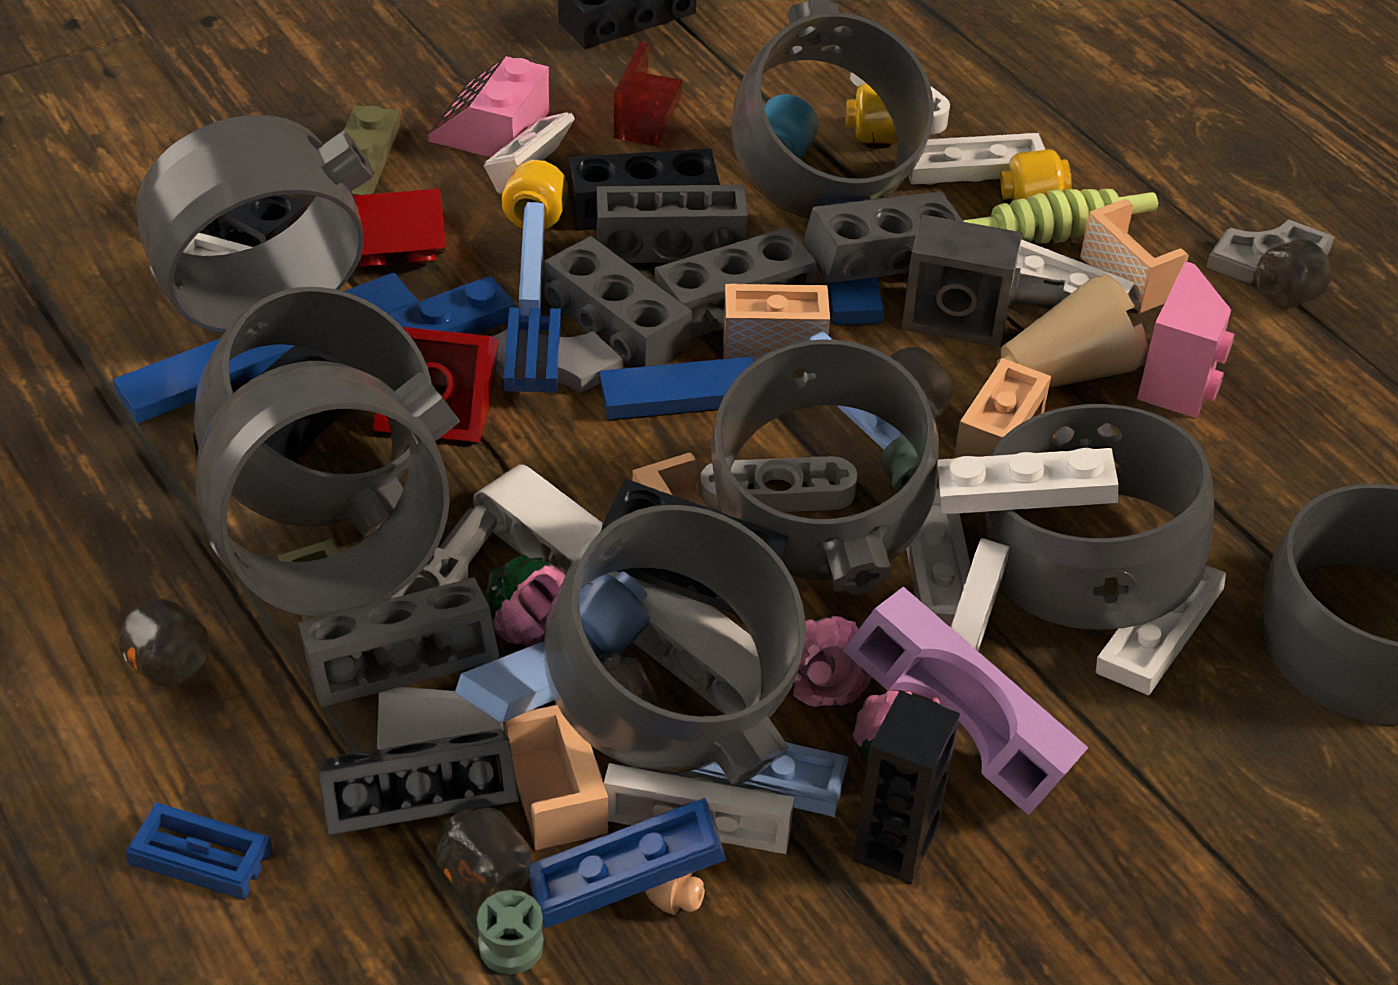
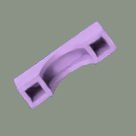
[842,587,1088,815]

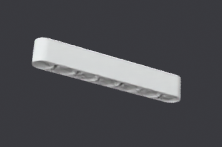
[473,464,762,714]

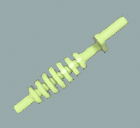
[963,189,1158,243]

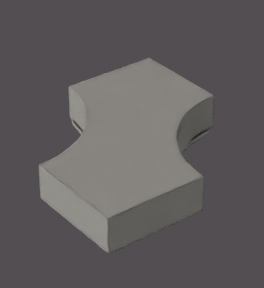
[1206,219,1334,285]
[492,330,623,393]

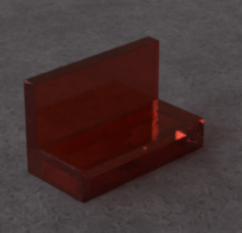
[613,42,683,147]

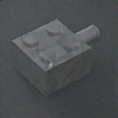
[901,214,1065,347]

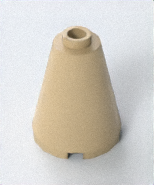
[997,274,1149,388]

